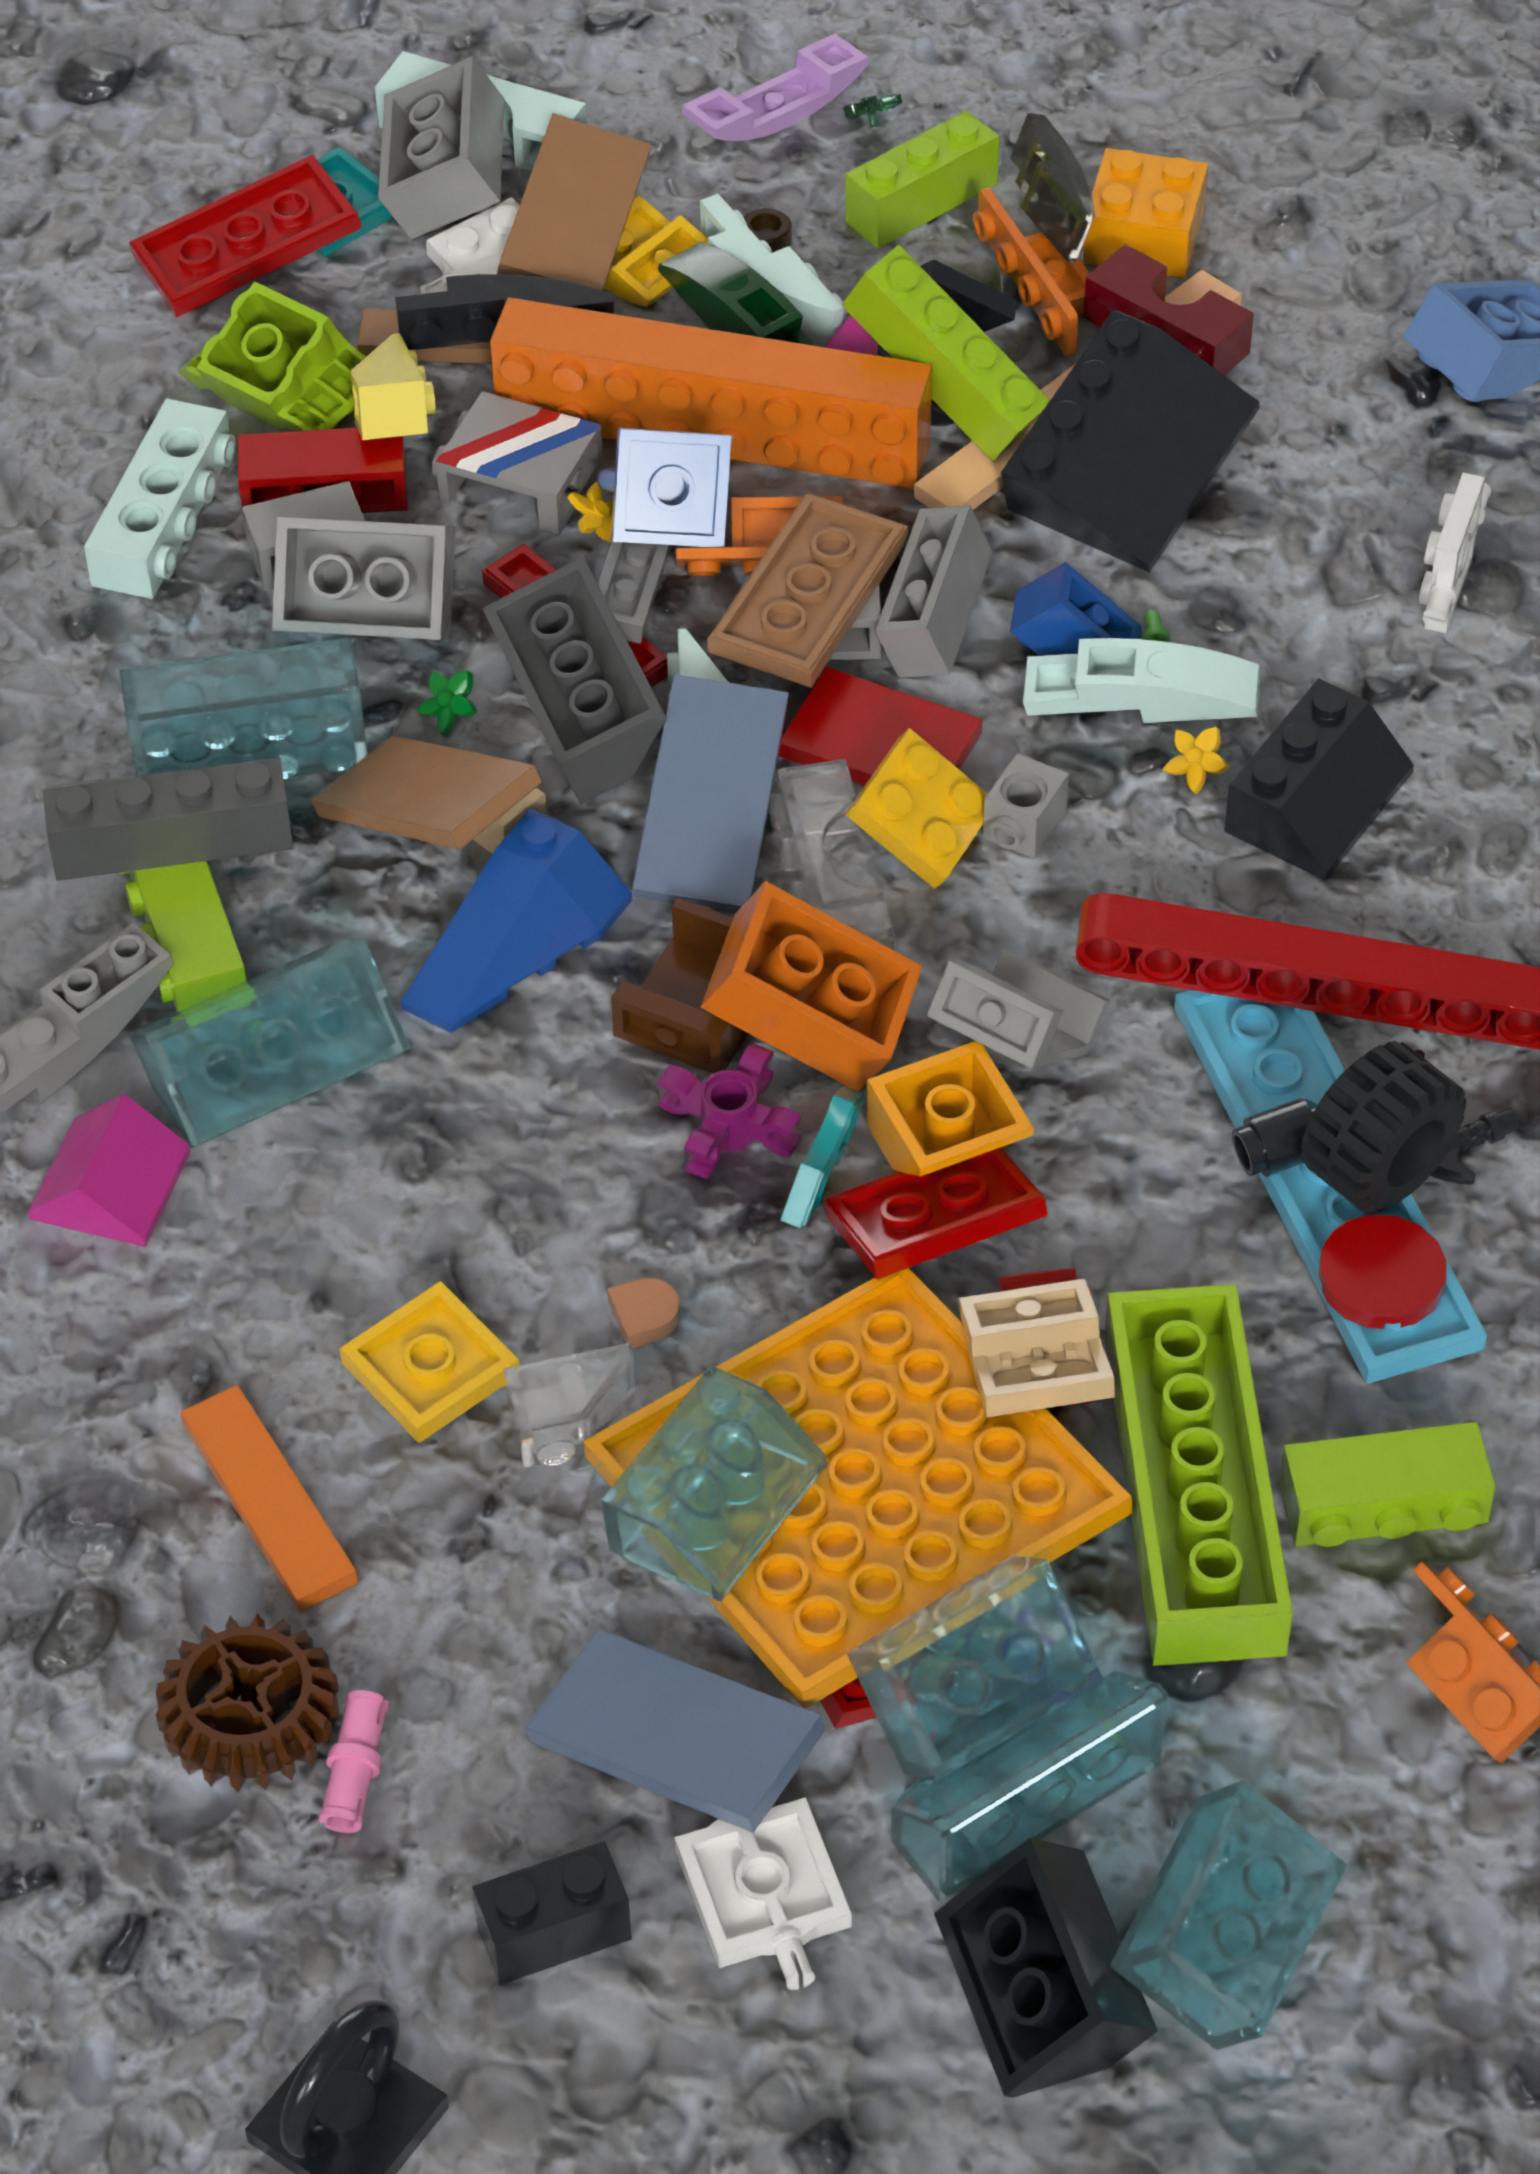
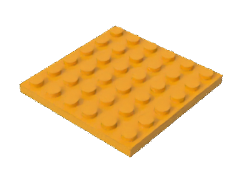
[583,1268,1133,1709]

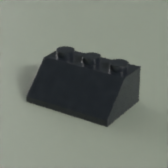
[1224,678,1414,881]
[934,1837,1158,2098]

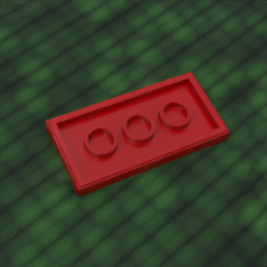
[129,154,362,318]

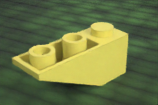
[351,333,436,440]

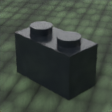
[472,1841,632,1985]

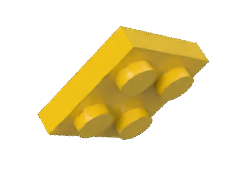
[845,728,988,889]
[339,1281,521,1443]

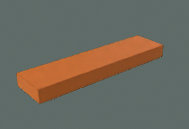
[180,1385,358,1613]

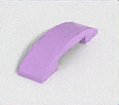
[682,33,868,141]

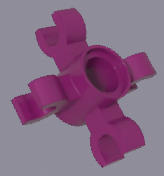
[658,1043,802,1180]

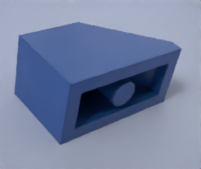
[1010,562,1142,656]

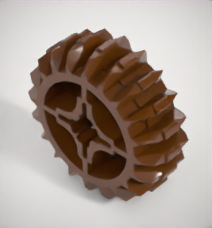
[156,1613,340,1792]

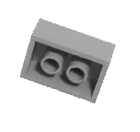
[378,56,504,240]
[272,517,455,640]

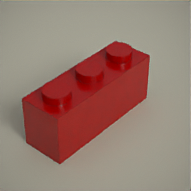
[238,428,408,520]

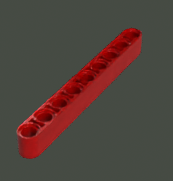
[1075,893,1540,1050]

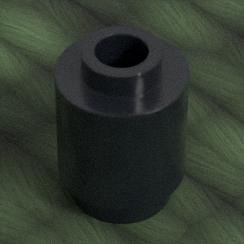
[1232,1098,1317,1177]

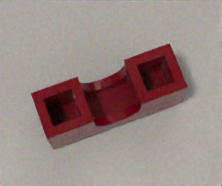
[1083,244,1254,376]

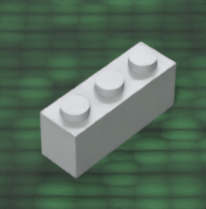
[875,505,993,678]

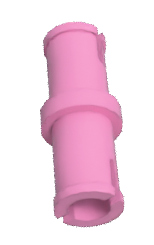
[319,1690,389,1833]

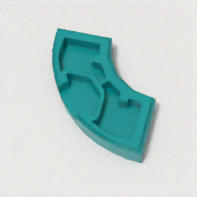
[780,1085,866,1228]

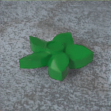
[416,670,477,737]

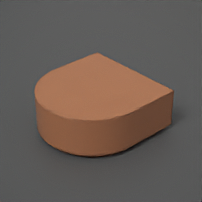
[607,1278,680,1350]

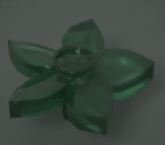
[843,94,903,128]

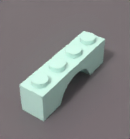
[375,51,587,172]

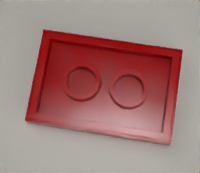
[778,667,983,786]
[824,1147,1048,1279]

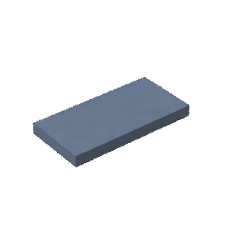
[632,674,789,913]
[525,1629,826,1833]

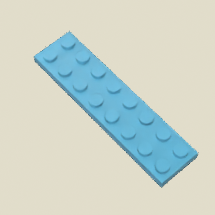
[1174,990,1487,1384]

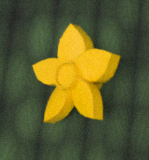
[567,481,613,543]
[1162,727,1230,795]

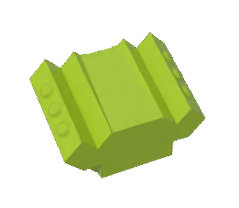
[177,281,366,431]

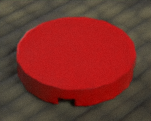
[1319,1214,1447,1329]

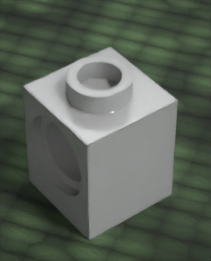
[983,753,1069,859]

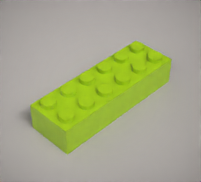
[1104,1284,1293,1666]

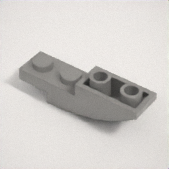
[0,923,173,1114]

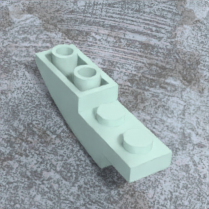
[700,194,847,347]
[1023,638,1260,723]

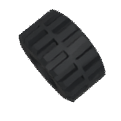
[1301,1041,1467,1214]

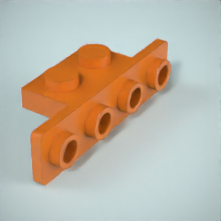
[973,187,1090,356]
[676,496,899,577]
[1406,1561,1540,1763]

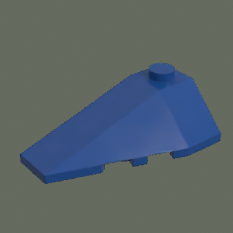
[401,808,632,1033]

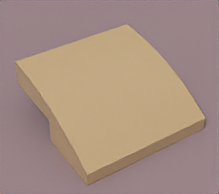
[959,1279,1115,1417]

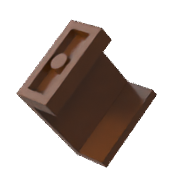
[611,898,749,1074]

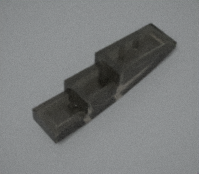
[1010,113,1095,262]

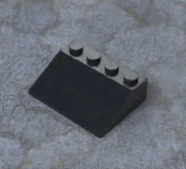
[1001,309,1260,573]

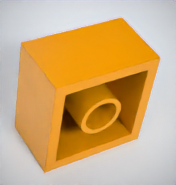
[1083,148,1208,279]

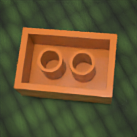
[700,881,923,1091]

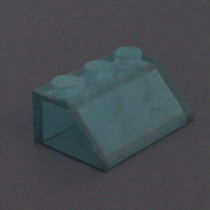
[601,1365,828,1602]

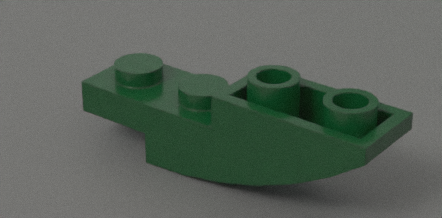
[658,242,815,346]

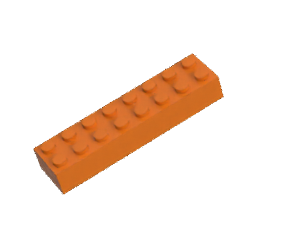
[490,297,932,489]

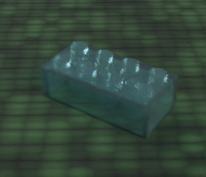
[119,637,368,779]

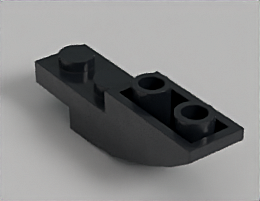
[395,274,614,350]

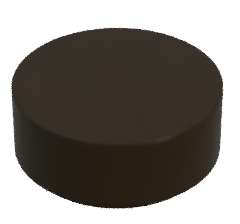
[744,208,792,252]

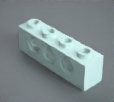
[84,398,236,599]

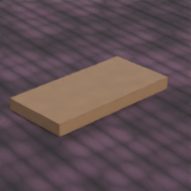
[497,113,651,291]
[707,493,908,688]
[311,735,542,850]

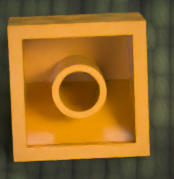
[867,1041,1034,1177]

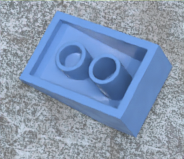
[1403,279,1540,402]

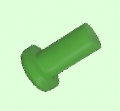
[1142,610,1170,642]

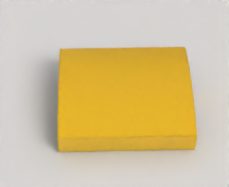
[604,195,708,308]

